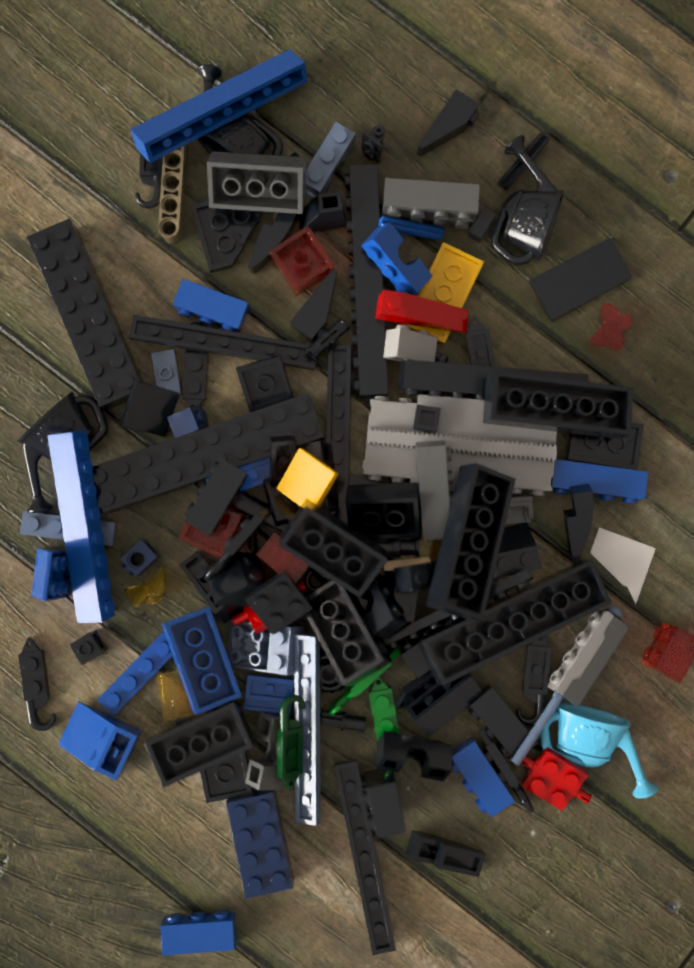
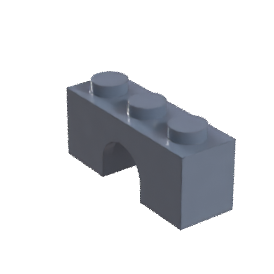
[306,122,356,198]

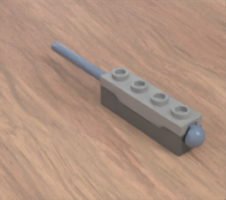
[511,606,629,766]

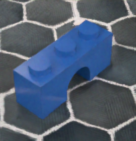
[361,221,433,295]

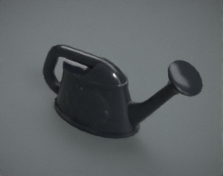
[197,64,283,156]
[491,135,564,266]
[17,391,108,513]

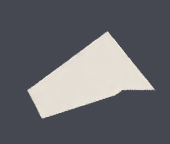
[590,527,656,605]

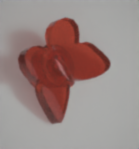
[590,303,632,351]

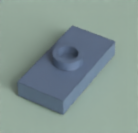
[151,349,182,396]

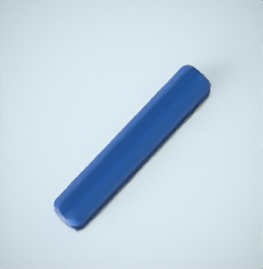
[378,215,444,240]

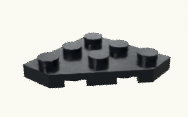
[191,201,264,273]

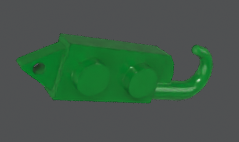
[328,648,401,716]
[368,677,408,762]

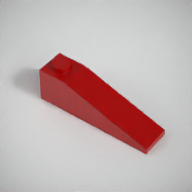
[375,290,469,334]

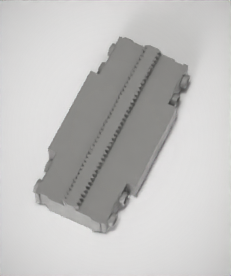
[362,394,557,496]

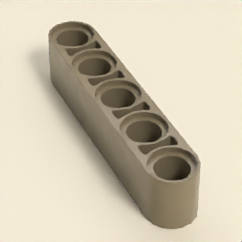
[158,144,189,244]

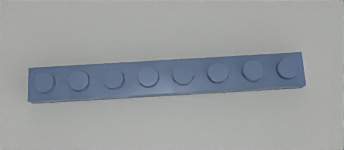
[294,633,321,826]

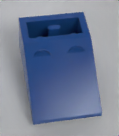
[31,548,71,601]
[58,701,142,780]

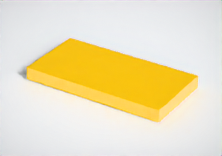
[403,242,484,344]

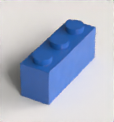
[173,279,250,333]
[452,737,515,818]
[160,910,237,955]

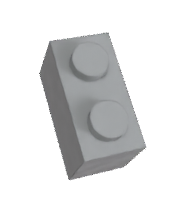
[383,325,437,362]

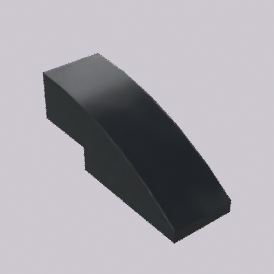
[248,212,299,274]
[563,484,594,562]
[406,830,486,877]

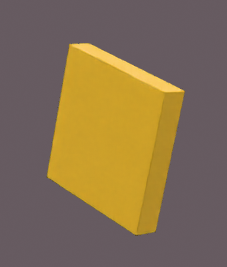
[276,448,338,507]

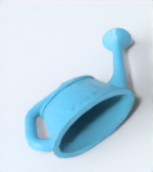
[540,702,658,798]

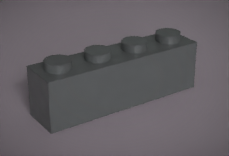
[416,440,453,541]

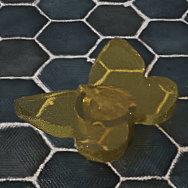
[124,566,167,607]

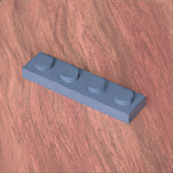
[20,511,117,546]

